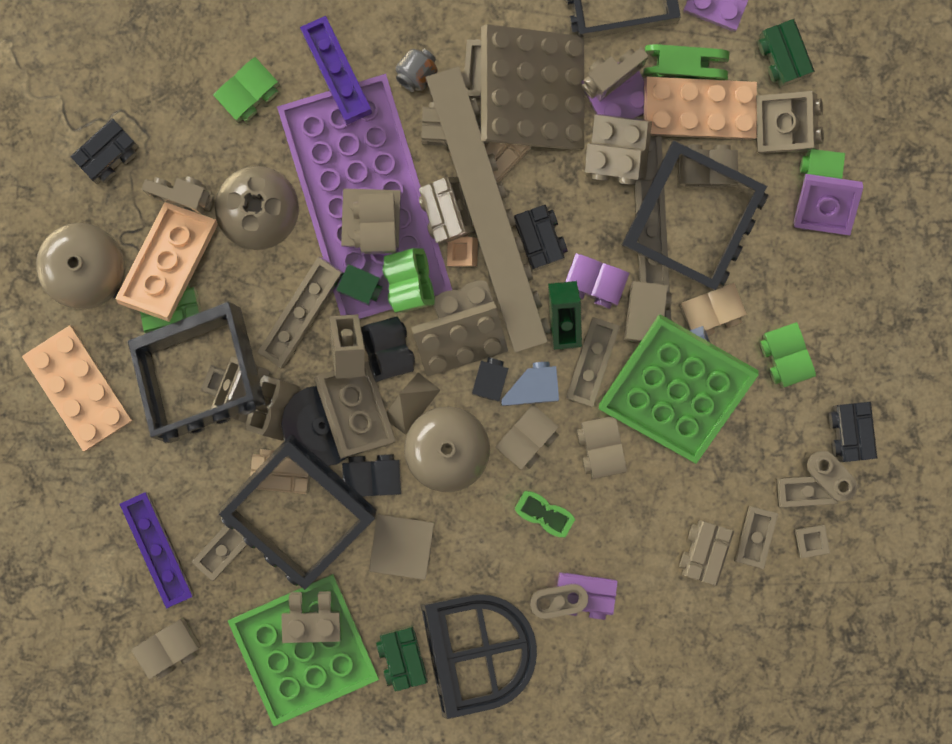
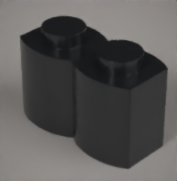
[361,316,415,382]
[342,454,402,497]

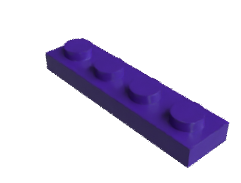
[300,16,372,125]
[119,492,194,609]

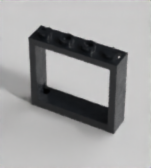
[566,0,681,39]
[621,141,769,290]
[128,302,265,443]
[219,434,377,590]

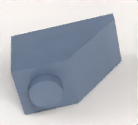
[501,362,559,406]

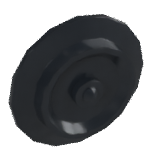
[281,386,348,466]

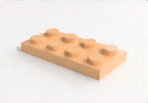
[644,77,757,140]
[115,202,218,322]
[22,325,133,452]

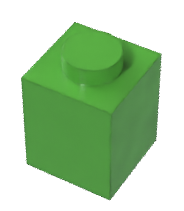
[800,149,845,181]

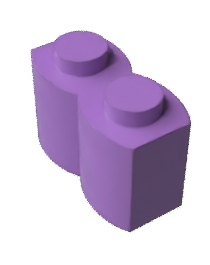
[565,253,629,309]

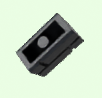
[70,118,139,184]
[513,204,568,272]
[829,401,878,462]

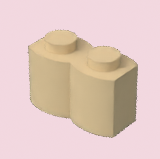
[679,283,747,336]

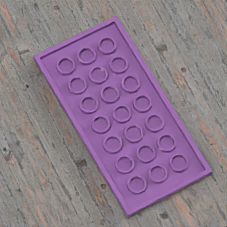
[277,74,452,320]

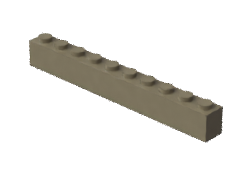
[426,66,551,352]

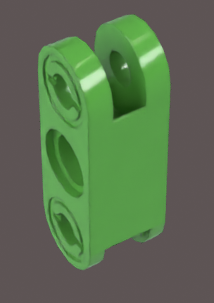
[643,44,730,80]

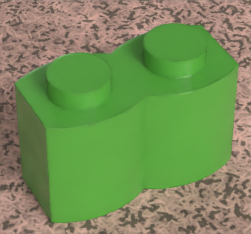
[213,57,280,123]
[382,248,435,312]
[760,322,816,388]
[514,491,575,537]

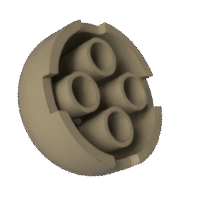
[36,223,125,309]
[404,406,490,492]

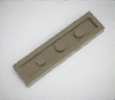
[258,257,344,368]

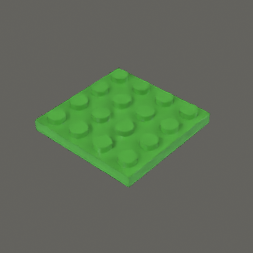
[599,314,759,464]
[228,574,380,727]

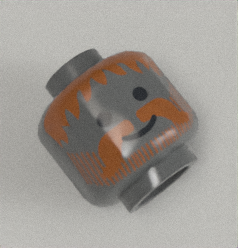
[396,49,438,92]

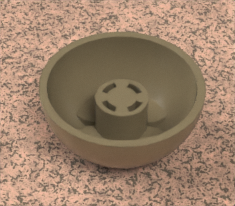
[215,166,299,250]

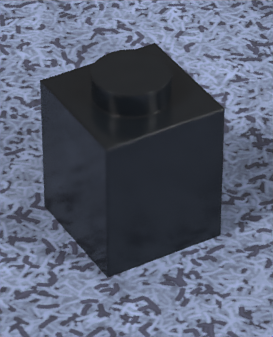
[472,357,509,402]

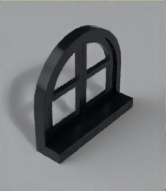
[420,594,537,719]

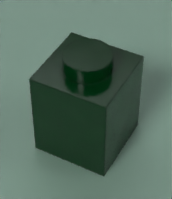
[337,264,383,306]

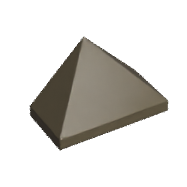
[386,373,440,435]

